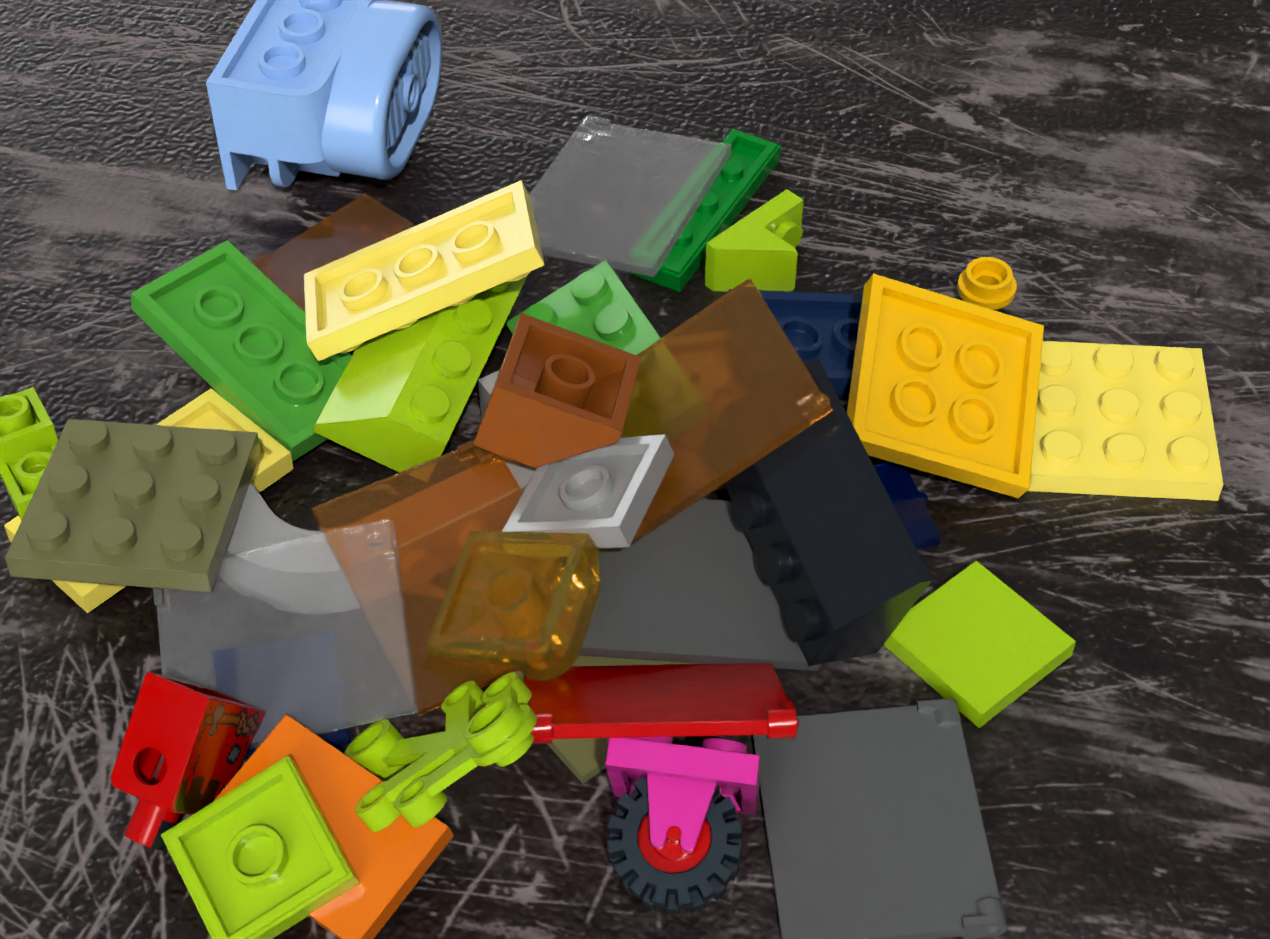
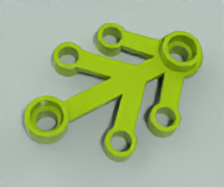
[344,672,537,832]

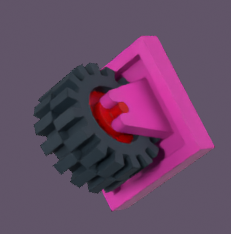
[605,737,760,914]

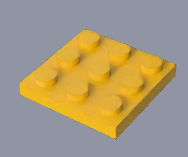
[847,273,1044,498]

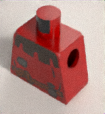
[111,671,266,851]

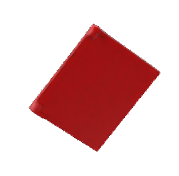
[524,663,799,744]

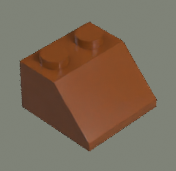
[473,313,642,468]

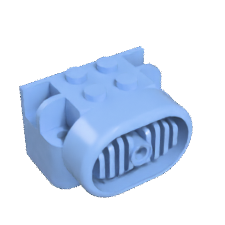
[206,0,442,191]

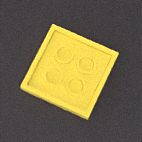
[1028,341,1224,501]

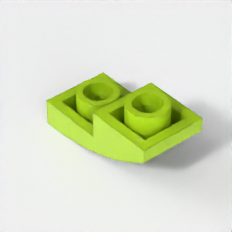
[0,387,58,521]

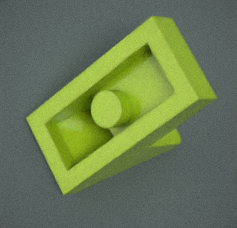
[705,189,804,292]

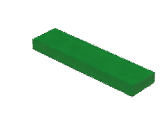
[629,129,781,292]

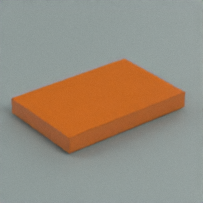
[213,714,454,939]

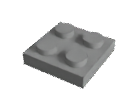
[502,434,675,552]

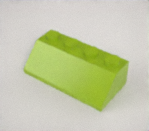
[313,275,528,485]

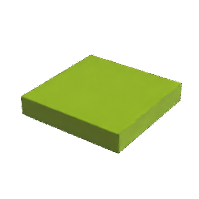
[884,561,1076,728]
[161,755,361,939]

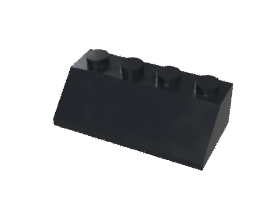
[707,360,932,666]

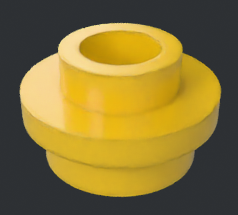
[957,257,1017,310]

